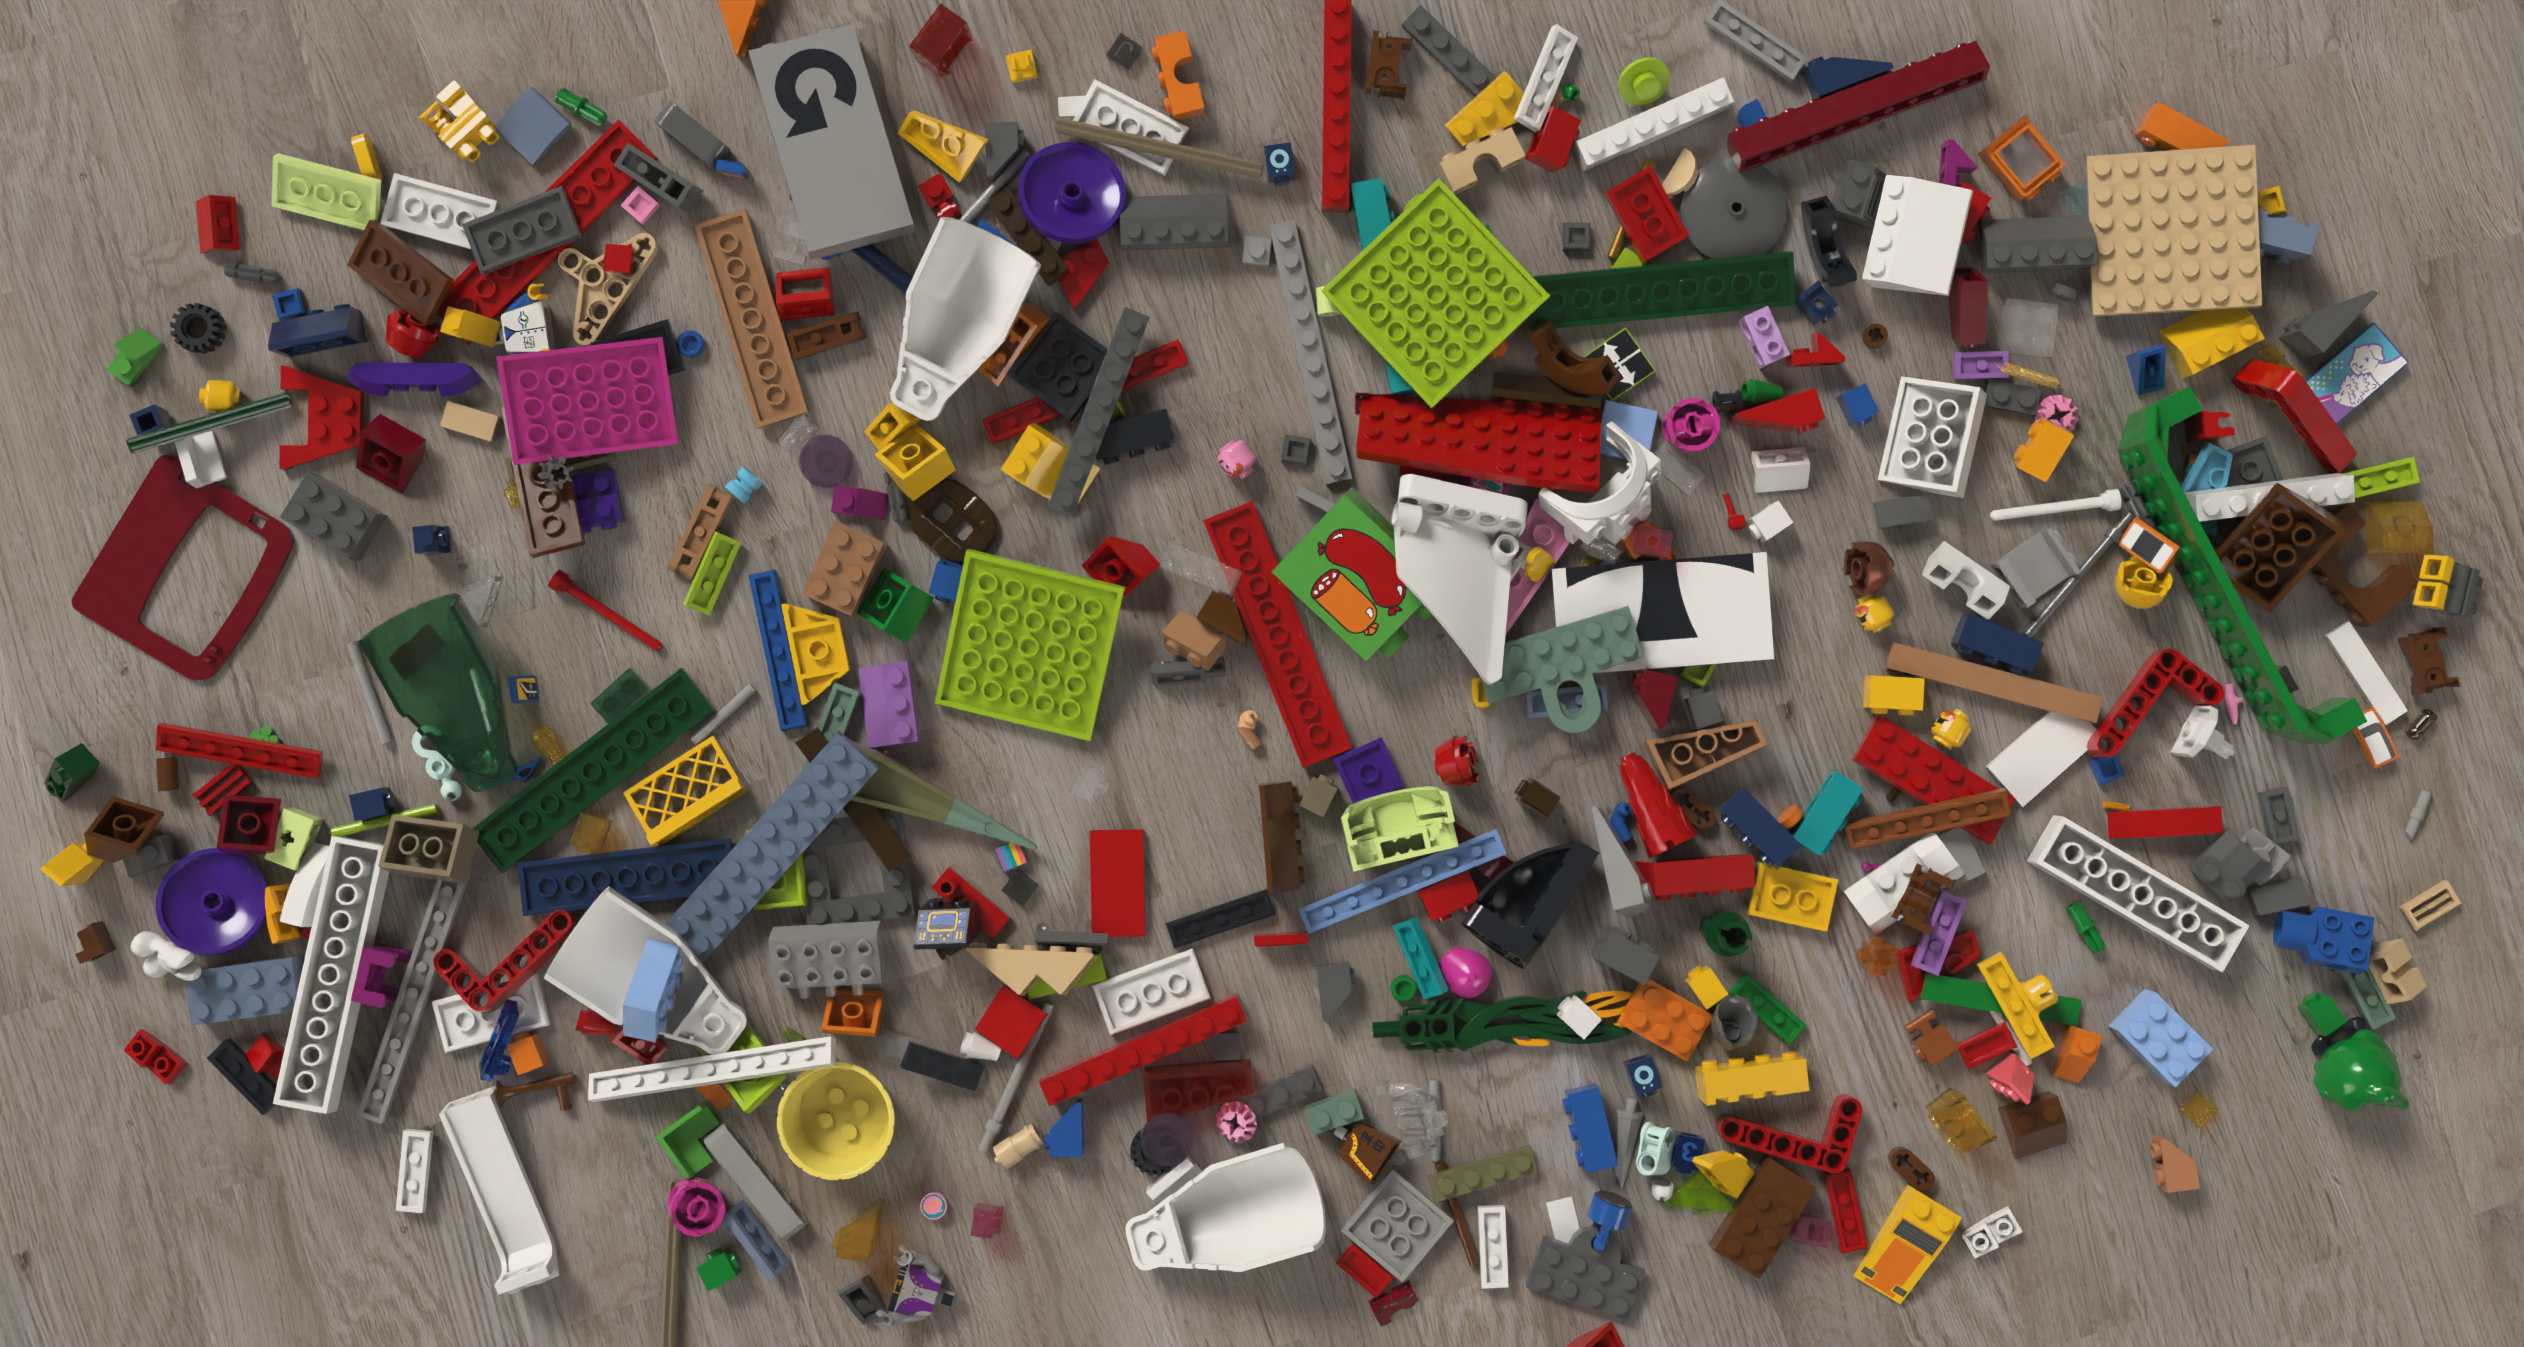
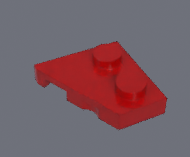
[1059,239,1110,310]

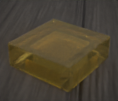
[2178,1090,2219,1129]

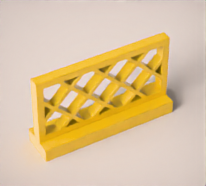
[623,736,749,847]

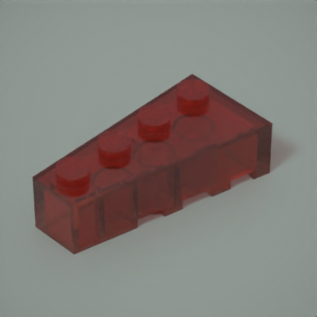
[1143,1059,1253,1128]

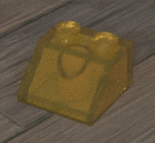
[2366,501,2433,555]
[1925,1087,1997,1153]
[833,1198,885,1263]

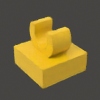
[1006,49,1038,83]

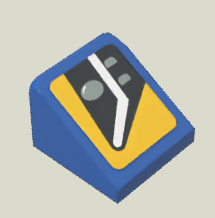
[509,675,539,704]

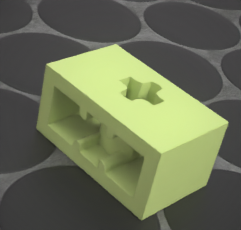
[264,808,323,870]

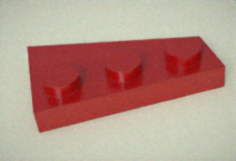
[1895,929,1981,1003]

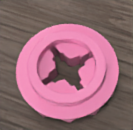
[2035,395,2079,431]
[1216,1101,1257,1144]

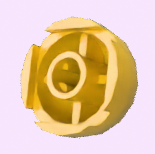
[2114,556,2173,609]

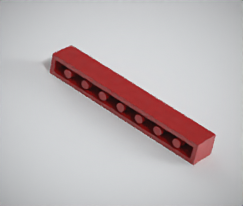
[1321,0,1351,213]
[1039,993,1247,1107]

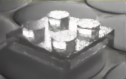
[1997,298,2059,359]

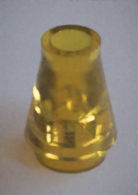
[529,724,565,765]

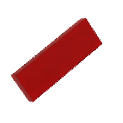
[1823,1168,1868,1254]

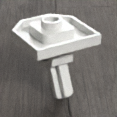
[2170,705,2234,759]

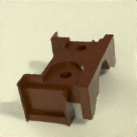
[1365,30,1413,101]
[2397,627,2461,695]
[1891,863,1957,936]

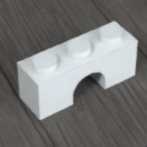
[1922,541,2010,620]

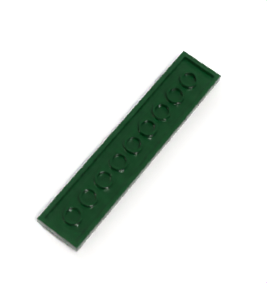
[1529,251,1796,331]
[472,668,715,874]

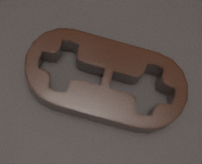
[1670,787,1715,829]
[1888,1146,1935,1191]

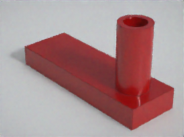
[931,866,1011,938]

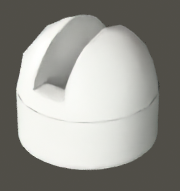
[1652,1179,1674,1201]

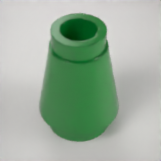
[1741,378,1783,405]

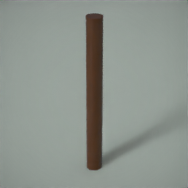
[1435,1161,1480,1266]

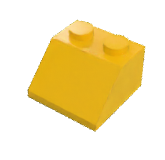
[874,424,955,501]

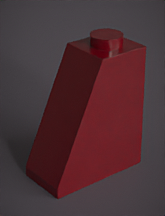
[1948,267,1988,348]

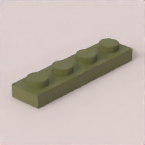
[1427,1145,1538,1203]

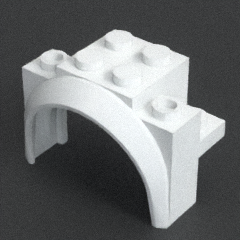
[1538,421,1661,545]

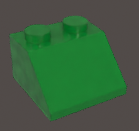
[857,568,934,643]

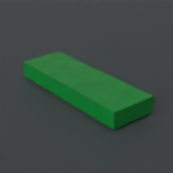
[1728,972,1807,1046]

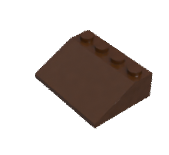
[2215,483,2345,613]
[1259,781,1305,895]

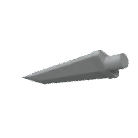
[1615,1097,1643,1189]

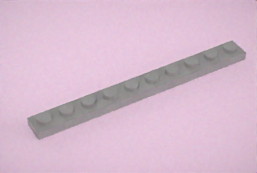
[1269,219,1352,485]
[357,869,472,1124]

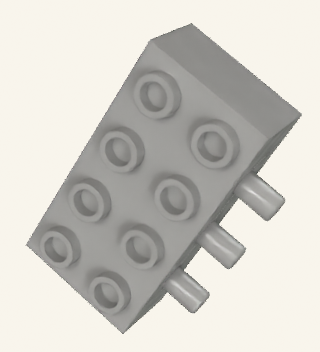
[768,921,886,999]

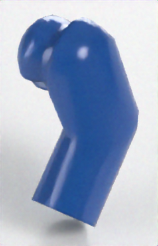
[1610,802,1633,842]

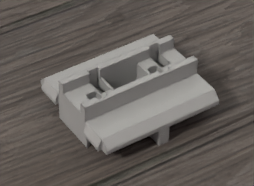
[2240,827,2291,886]

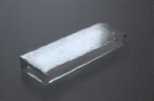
[1159,542,1242,596]

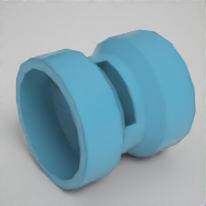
[725,466,763,504]

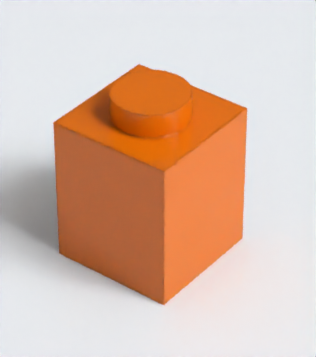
[507,1031,550,1076]

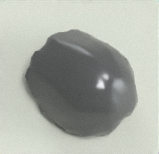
[1710,995,1758,1050]

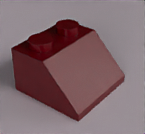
[356,414,427,493]
[1629,669,1677,730]
[217,795,281,855]

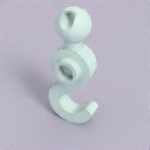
[412,726,462,801]

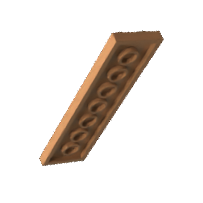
[694,209,810,429]

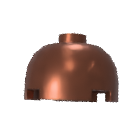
[1844,541,1894,595]

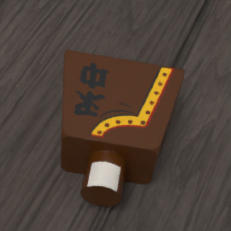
[1333,1122,1402,1184]

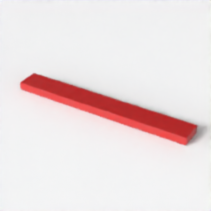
[982,339,1189,445]

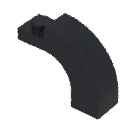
[1801,195,1857,288]

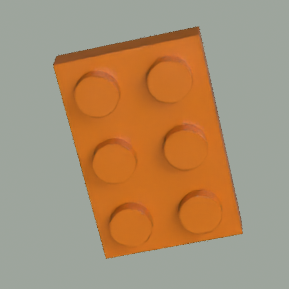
[1617,978,1713,1061]

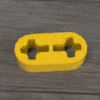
[351,133,383,182]

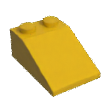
[1001,423,1101,505]

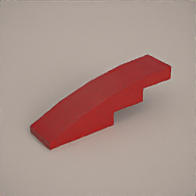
[2107,806,2223,839]

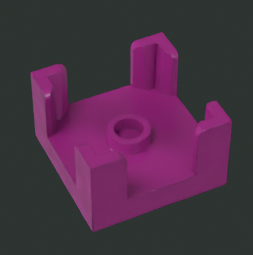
[351,943,412,1008]

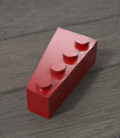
[1634,854,1755,900]

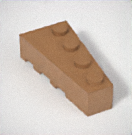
[1644,720,1768,791]

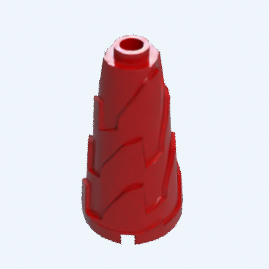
[1619,752,1698,859]

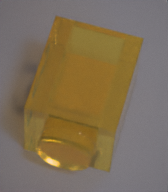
[570,811,613,854]

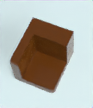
[75,921,116,964]

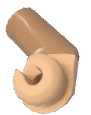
[1237,710,1262,751]

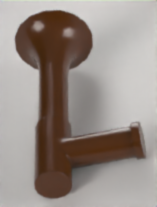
[496,1072,575,1111]

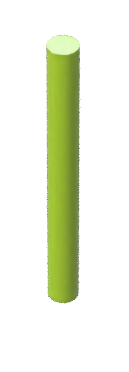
[331,804,439,837]

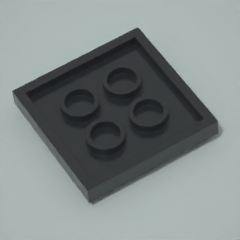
[1007,312,1108,422]

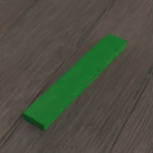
[1921,973,2081,1026]

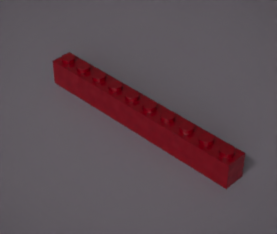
[1726,41,1990,173]

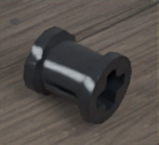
[1712,390,1743,415]

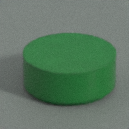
[1390,974,1417,1002]

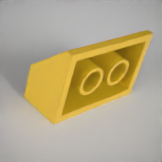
[2158,308,2265,378]

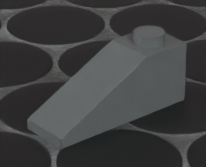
[614,143,704,213]

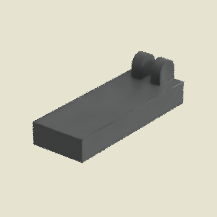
[1035,923,1109,953]

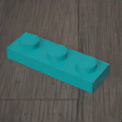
[1392,917,1449,999]

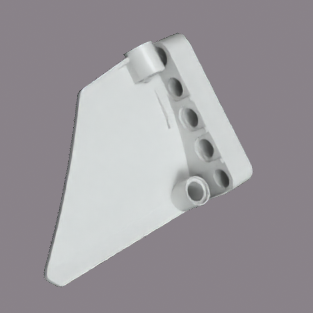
[1392,474,1527,685]

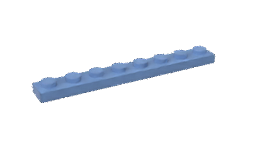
[1298,829,1507,934]

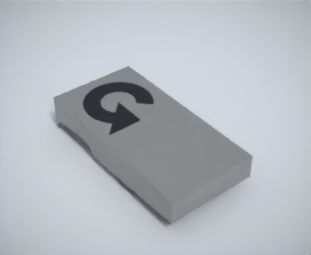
[749,24,914,260]

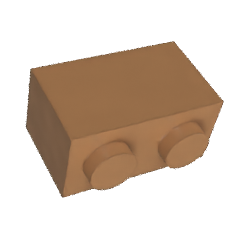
[1162,610,1226,671]

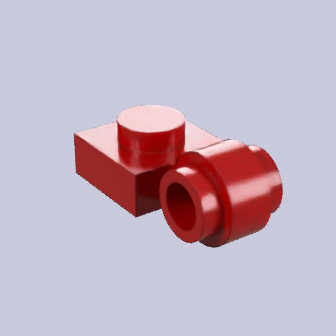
[917,173,962,220]

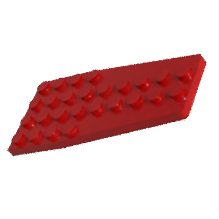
[1356,395,1601,493]

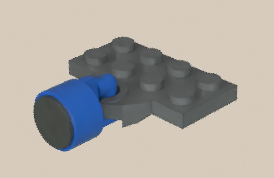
[1526,1190,1646,1321]

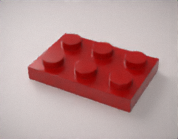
[1604,166,1689,263]

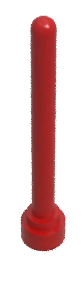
[548,569,663,651]

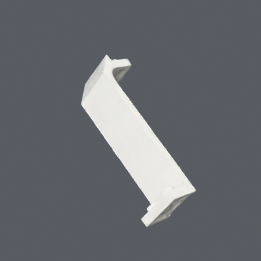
[439,1086,559,1295]

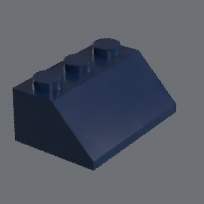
[268,304,367,358]

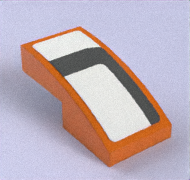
[2352,707,2399,770]

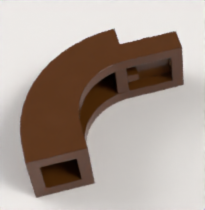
[1529,319,1620,395]

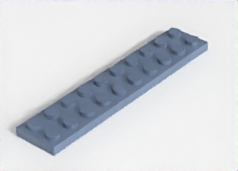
[666,731,880,961]

